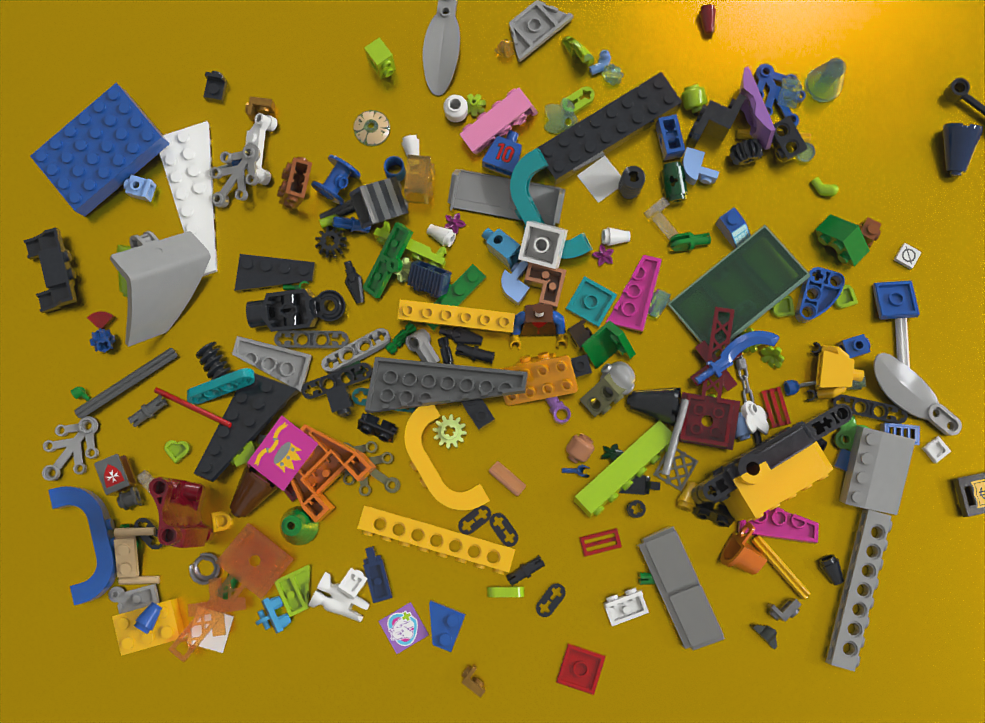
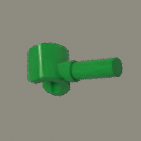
[283,281,309,290]
[71,387,91,401]

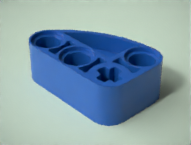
[795,267,845,323]

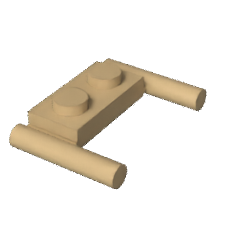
[114,527,160,585]

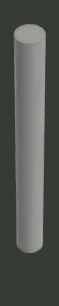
[661,399,689,476]

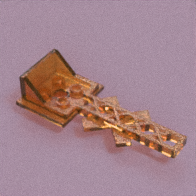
[168,522,294,662]

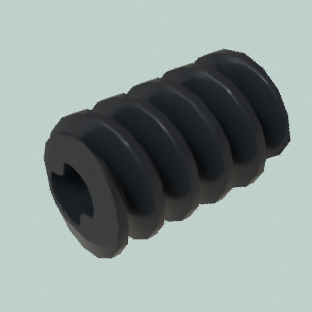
[618,166,645,199]
[196,341,231,380]

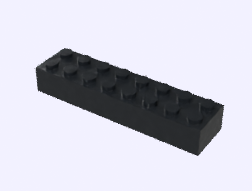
[537,72,682,186]

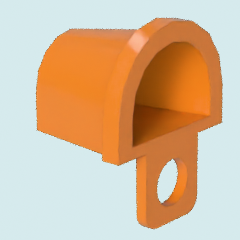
[720,521,768,575]

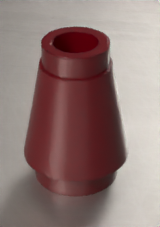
[699,4,717,34]

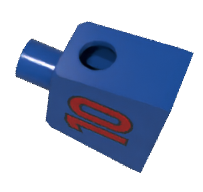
[482,130,522,177]

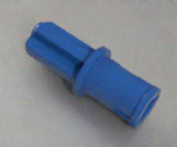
[332,216,371,233]

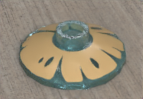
[353,110,390,146]

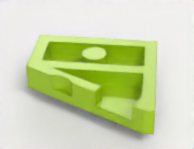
[274,565,311,617]

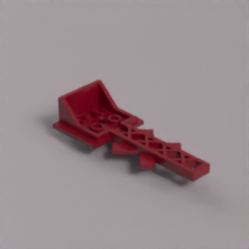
[679,307,742,450]

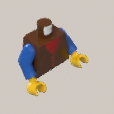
[509,303,568,349]

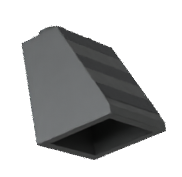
[349,176,409,229]

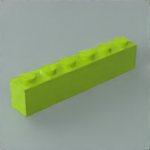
[574,420,673,518]

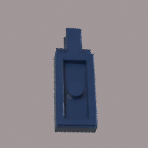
[363,546,393,603]

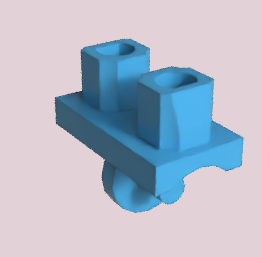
[255,596,291,634]

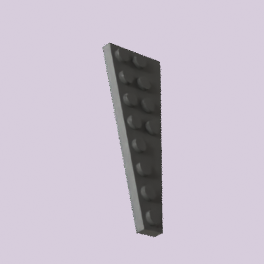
[365,357,528,413]

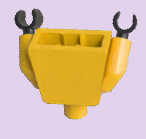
[806,342,864,402]

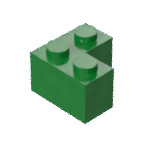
[815,214,870,267]

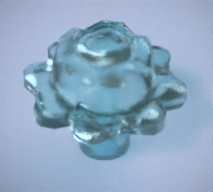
[602,64,624,85]

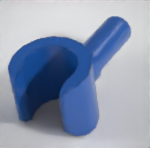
[562,465,590,478]

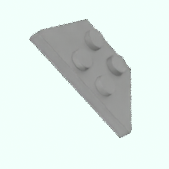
[509,0,574,62]

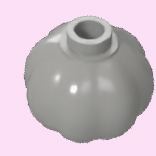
[600,361,635,395]

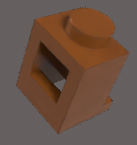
[859,217,881,247]

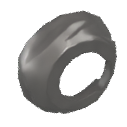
[189,553,220,585]

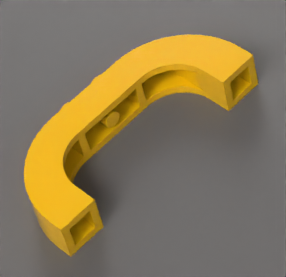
[404,405,490,510]

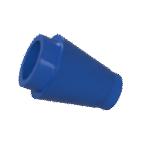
[134,602,162,634]

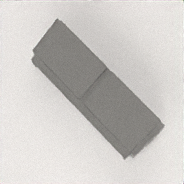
[448,169,565,226]
[637,526,725,650]

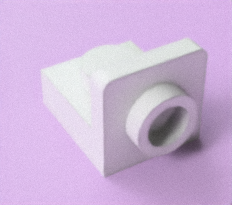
[337,568,368,600]

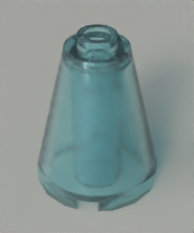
[805,58,846,102]

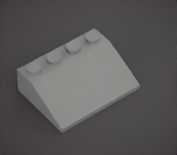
[839,426,915,515]

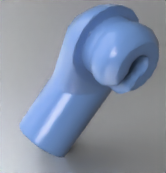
[589,50,611,75]

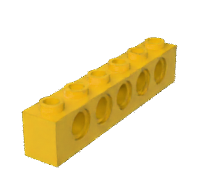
[396,299,515,333]

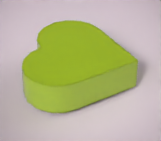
[834,285,858,309]
[771,295,795,318]
[164,440,191,464]

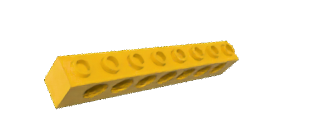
[357,506,515,575]

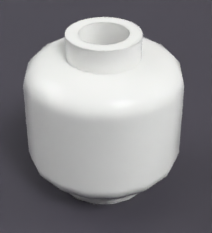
[443,95,468,122]

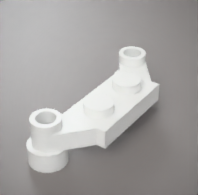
[245,113,277,185]

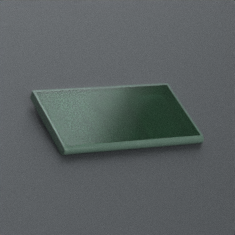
[667,225,811,354]

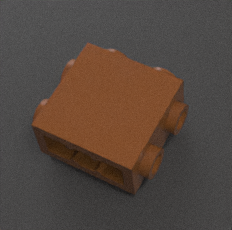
[277,157,312,209]

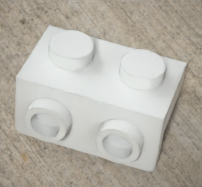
[603,588,649,626]

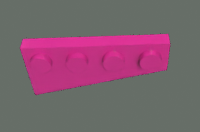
[606,255,662,333]
[738,507,819,544]

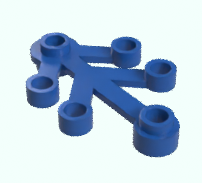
[756,64,806,126]

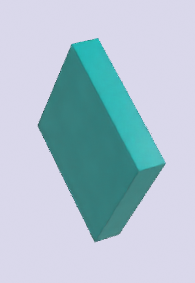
[565,276,617,328]

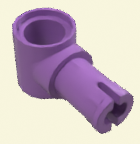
[545,396,571,424]

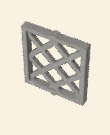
[653,449,698,491]

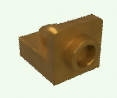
[245,96,276,120]
[461,665,485,698]

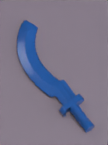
[694,331,779,384]

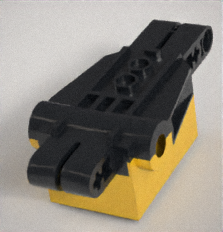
[691,403,852,522]

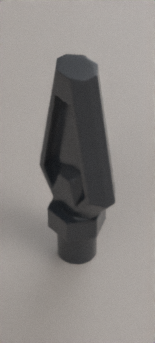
[344,261,364,304]
[439,326,483,345]

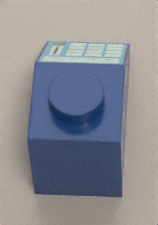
[715,207,751,249]

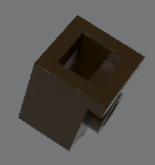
[567,319,593,351]

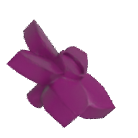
[444,213,466,235]
[592,244,614,266]

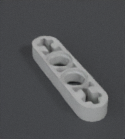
[321,328,391,374]

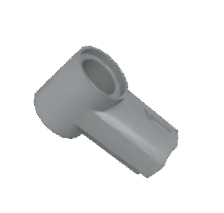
[406,329,440,363]

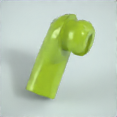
[319,214,345,231]

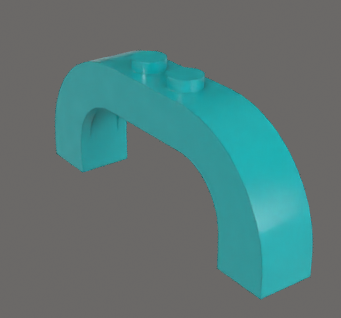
[510,148,593,259]

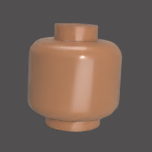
[566,433,595,463]

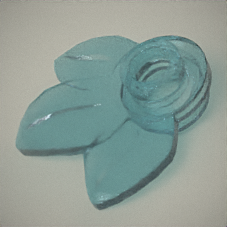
[544,98,578,134]

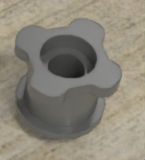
[117,487,143,510]

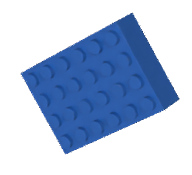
[30,83,170,217]

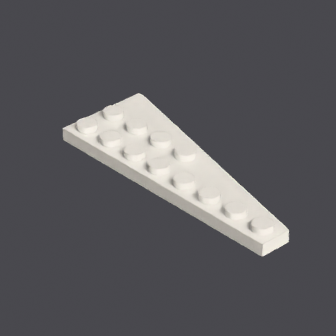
[160,121,218,277]

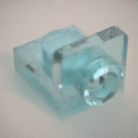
[777,77,802,108]

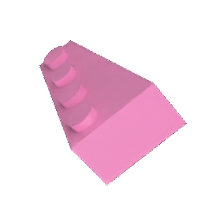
[460,87,538,155]

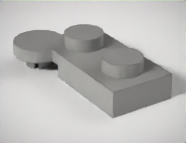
[108,584,160,614]

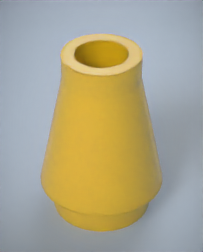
[677,481,698,512]

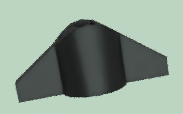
[752,624,777,650]

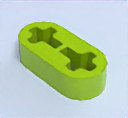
[562,86,595,115]
[487,586,524,597]

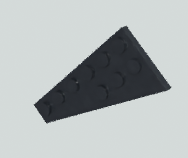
[194,373,299,482]

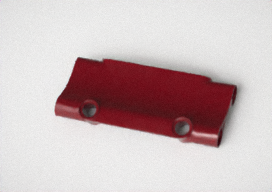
[148,477,214,548]

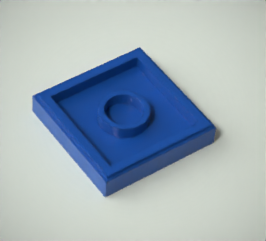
[872,280,920,320]

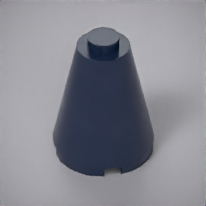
[943,123,983,176]

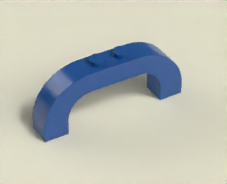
[48,486,117,605]

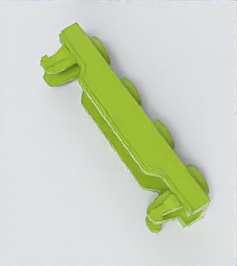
[374,221,447,269]

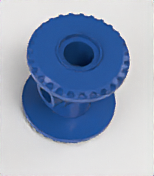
[311,155,361,205]

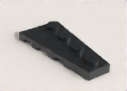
[234,254,316,292]

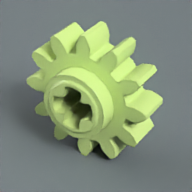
[433,414,467,449]

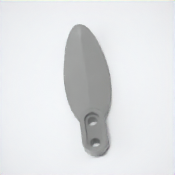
[423,0,460,96]
[874,353,962,436]

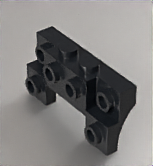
[23,227,77,313]

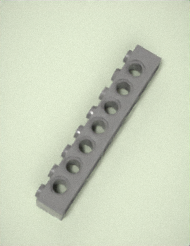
[826,509,892,672]

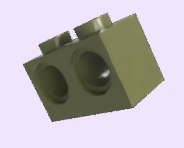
[580,373,626,417]

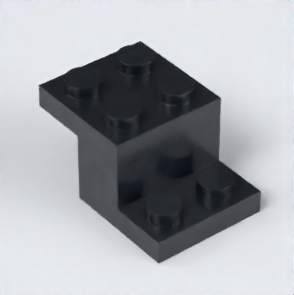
[688,93,746,148]

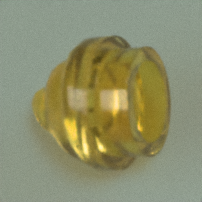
[494,39,514,58]

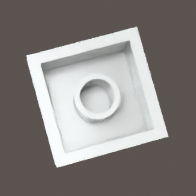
[518,221,568,269]

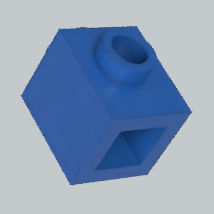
[837,334,871,359]

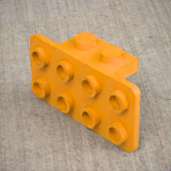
[500,352,578,406]

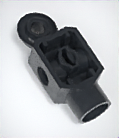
[246,289,345,332]

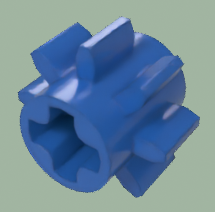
[90,328,115,353]

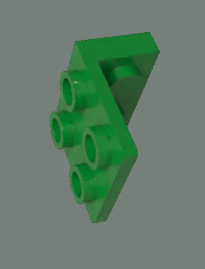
[581,320,636,368]

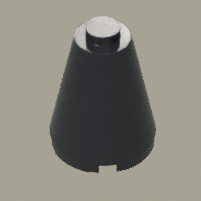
[627,387,681,426]

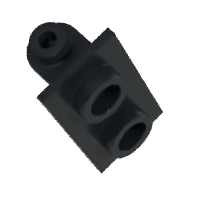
[357,413,398,443]
[692,502,735,528]

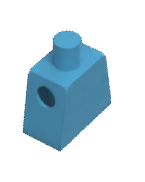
[482,228,521,270]

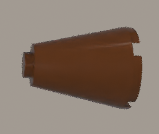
[230,463,278,518]

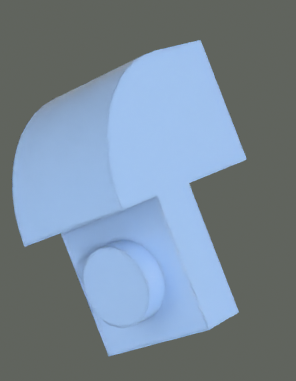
[681,147,719,186]
[501,260,530,306]

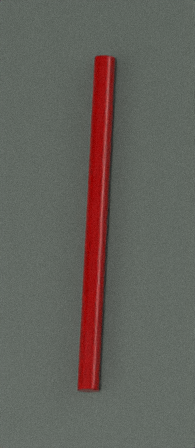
[154,387,232,428]

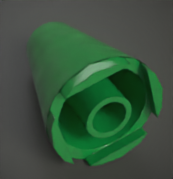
[280,506,319,545]

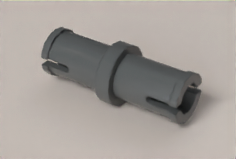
[128,394,167,427]

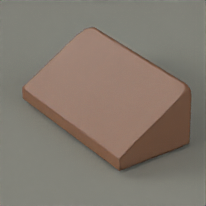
[489,461,526,497]

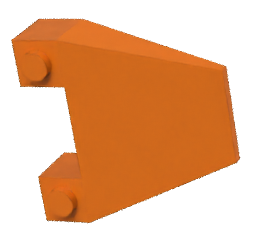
[291,424,377,523]

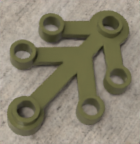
[343,441,401,496]

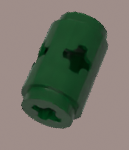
[661,162,688,203]

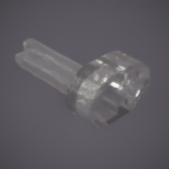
[644,197,678,240]

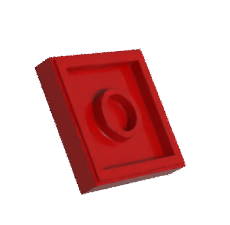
[556,643,606,695]

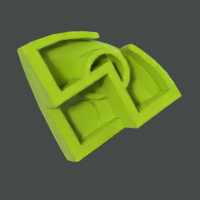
[562,36,594,67]

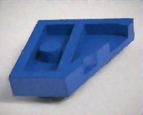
[429,600,466,652]

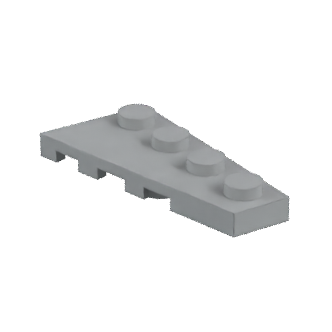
[232,336,312,392]

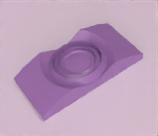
[739,66,775,150]

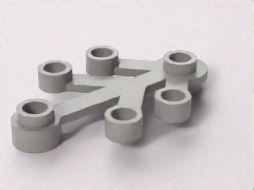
[210,144,261,208]
[42,416,99,481]

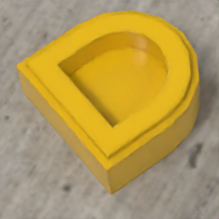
[211,511,233,532]

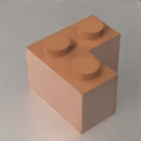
[524,262,566,311]

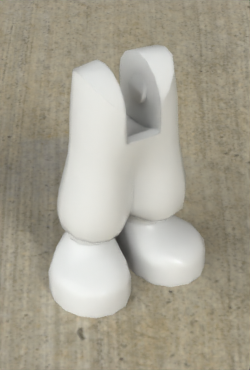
[308,572,370,622]

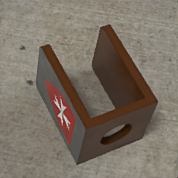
[94,454,138,496]

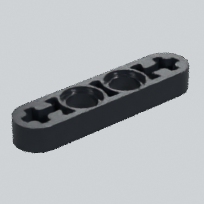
[301,362,373,399]
[831,394,908,424]

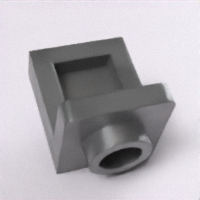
[767,598,802,621]

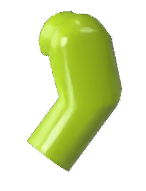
[811,177,839,197]

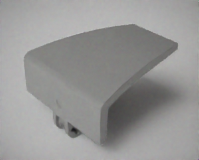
[110,231,211,347]

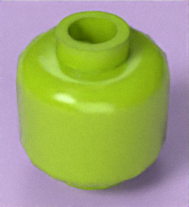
[681,84,708,113]

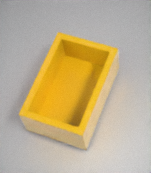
[112,598,186,656]

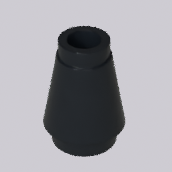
[820,554,844,585]

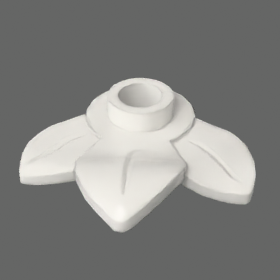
[741,401,769,435]

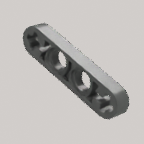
[274,330,350,349]

